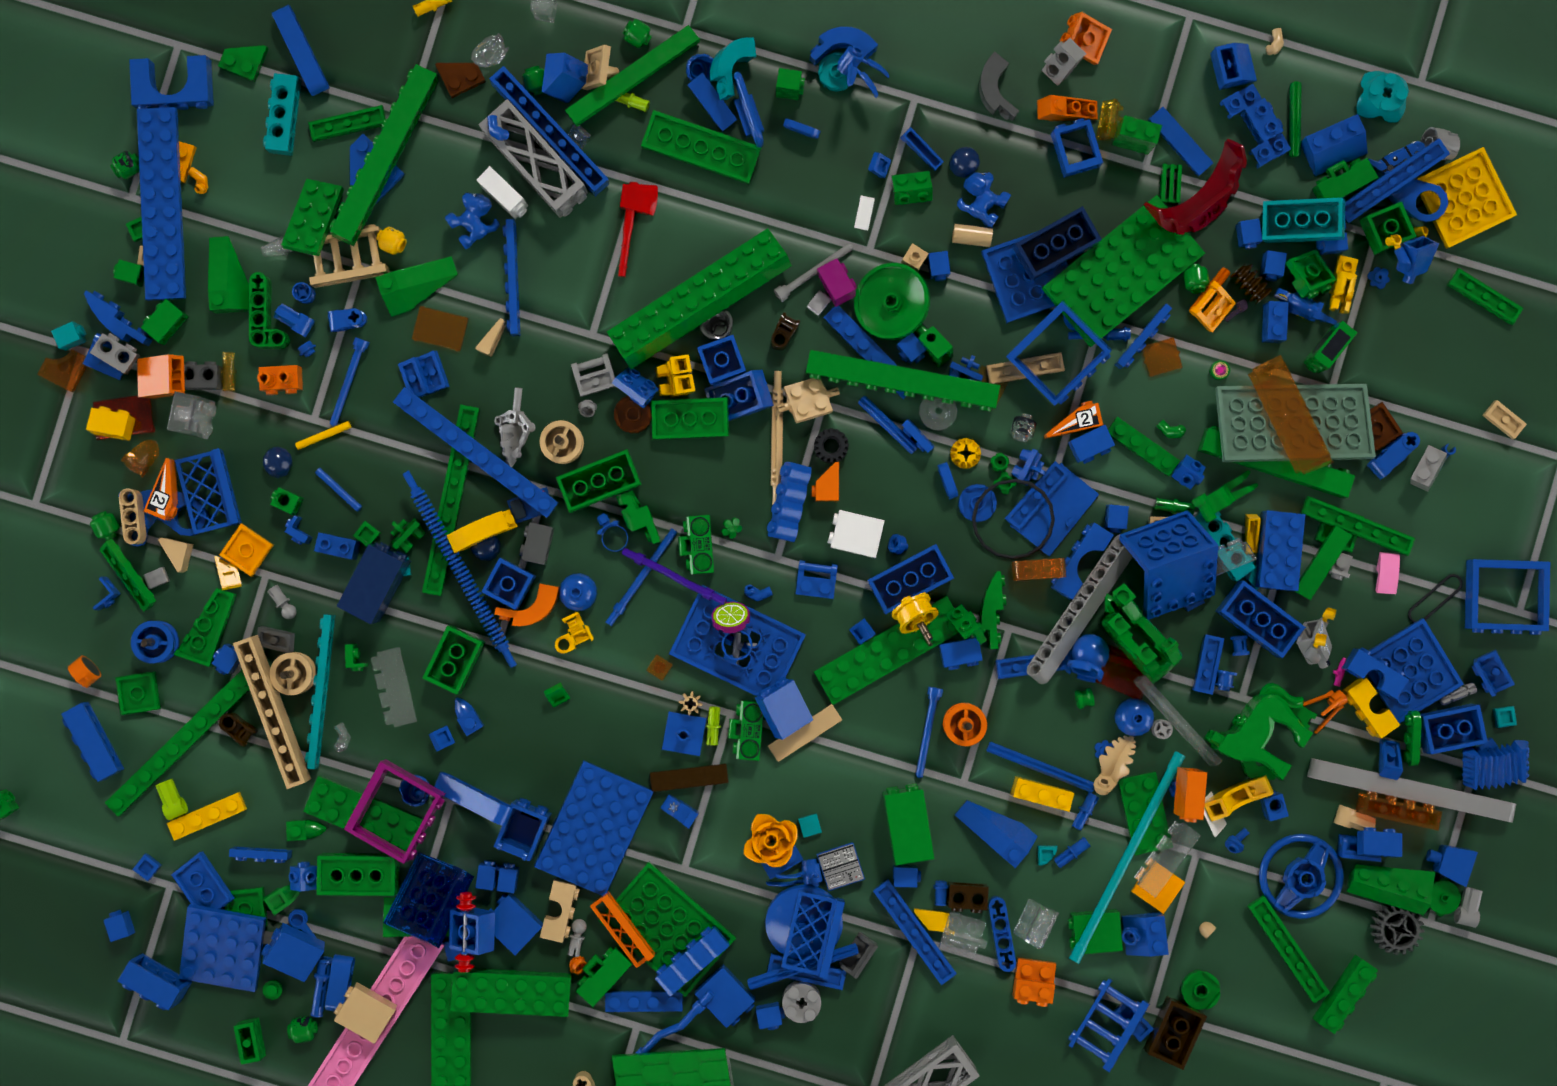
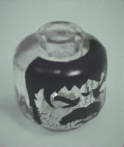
[1010,413,1037,443]

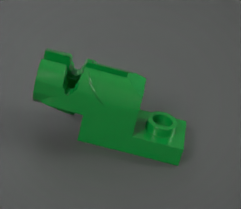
[616,491,661,545]

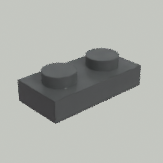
[257,626,295,653]

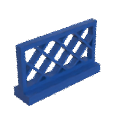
[175,448,242,535]
[781,890,845,979]

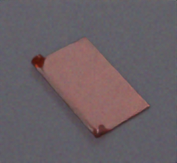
[93,395,155,440]
[1096,645,1149,699]

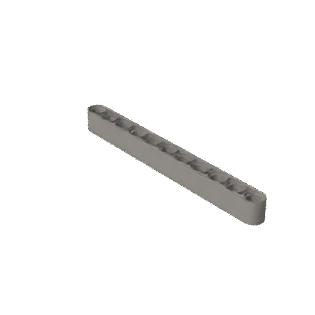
[1307,758,1517,823]

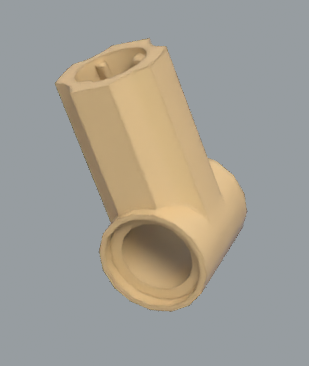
[1333,804,1376,831]

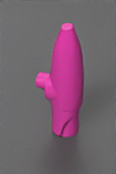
[1333,657,1346,687]

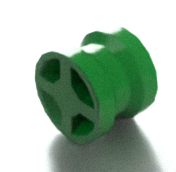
[1075,688,1095,709]

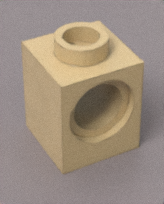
[901,243,929,272]

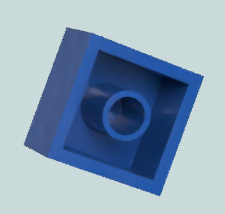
[697,335,746,386]
[481,558,536,610]

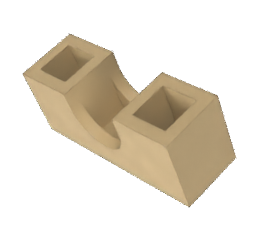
[540,878,580,943]

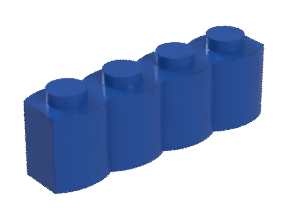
[767,462,811,542]
[655,926,730,996]

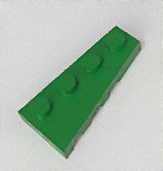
[173,588,237,667]

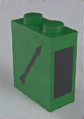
[1303,321,1358,373]

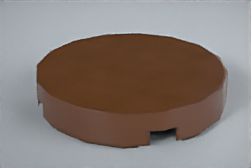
[614,396,652,433]

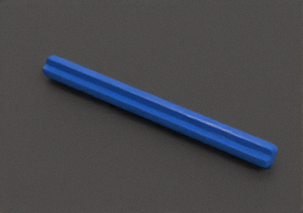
[987,742,1094,793]
[747,943,859,990]

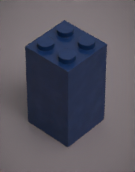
[337,542,411,624]

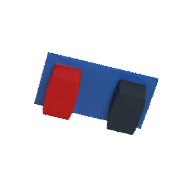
[507,487,555,524]

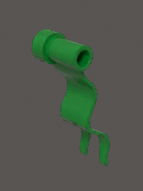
[1191,470,1258,523]

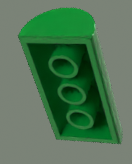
[556,449,642,513]

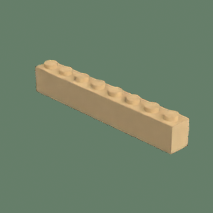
[233,635,311,789]

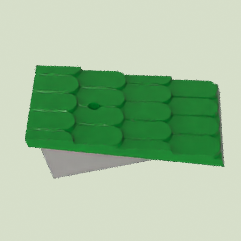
[612,1048,734,1086]

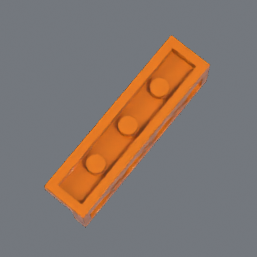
[590,891,655,968]

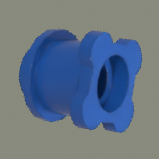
[1215,670,1237,691]

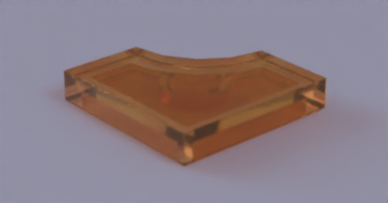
[37,349,87,392]

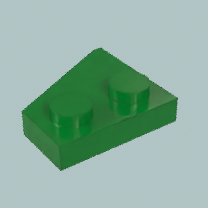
[218,45,269,82]

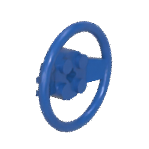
[1259,834,1344,919]

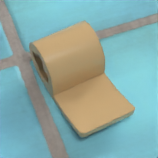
[573,1071,595,1086]

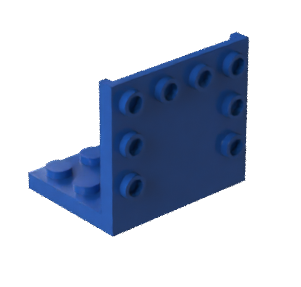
[1119,510,1218,620]

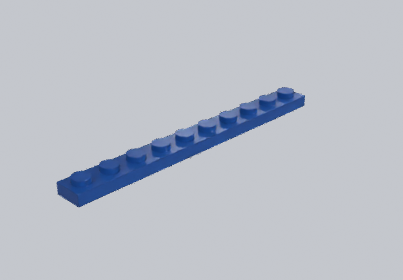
[393,387,559,518]

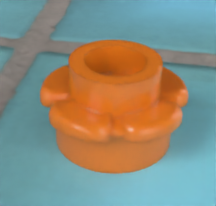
[569,956,587,975]

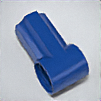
[274,304,316,338]

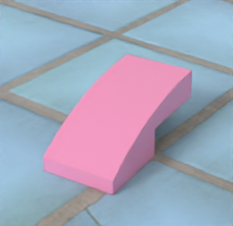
[1375,552,1400,594]

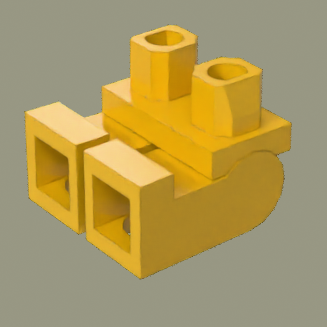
[655,354,695,398]

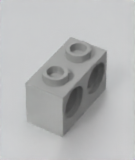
[1041,38,1087,86]
[90,333,140,374]

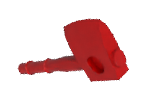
[618,182,658,277]

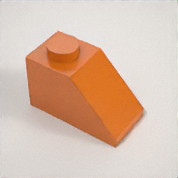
[812,462,839,502]

